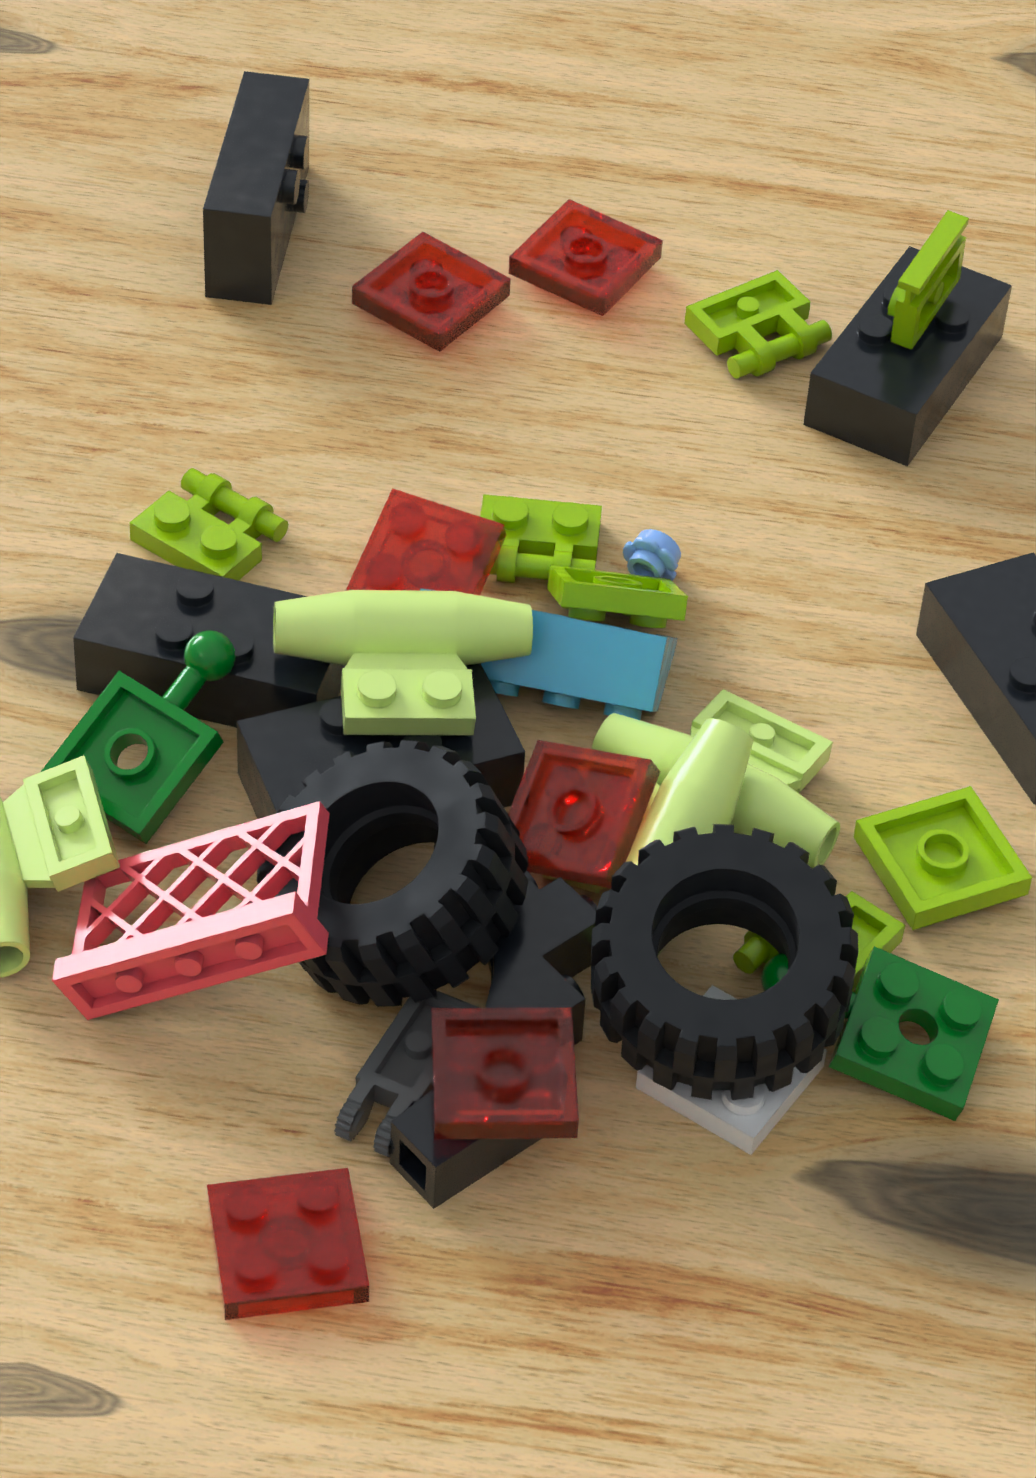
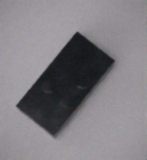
[203,71,309,305]
[803,246,1012,467]
[916,552,1036,805]
[73,553,345,728]
[237,663,525,819]

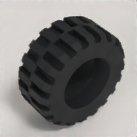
[257,740,529,1007]
[591,824,858,1100]

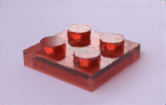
[508,199,663,316]
[352,232,511,352]
[346,488,507,595]
[508,740,661,888]
[431,1008,579,1139]
[207,1168,369,1320]

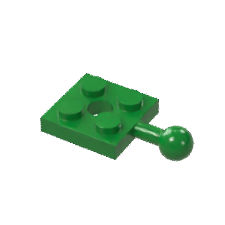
[41,630,236,844]
[761,946,999,1121]

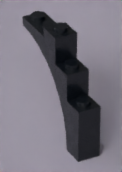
[390,843,597,1209]

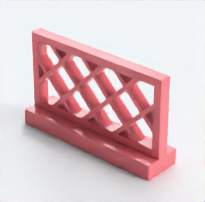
[52,801,330,1020]

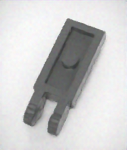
[334,990,480,1158]

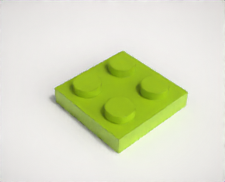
[547,565,688,628]
[853,786,1032,930]

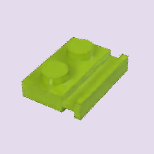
[888,210,969,350]

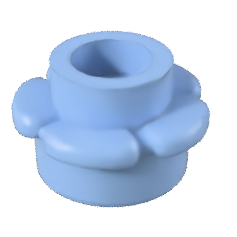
[623,529,681,581]

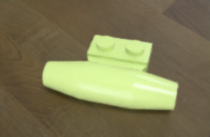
[273,590,533,735]
[591,689,840,868]
[534,718,753,957]
[0,755,120,977]

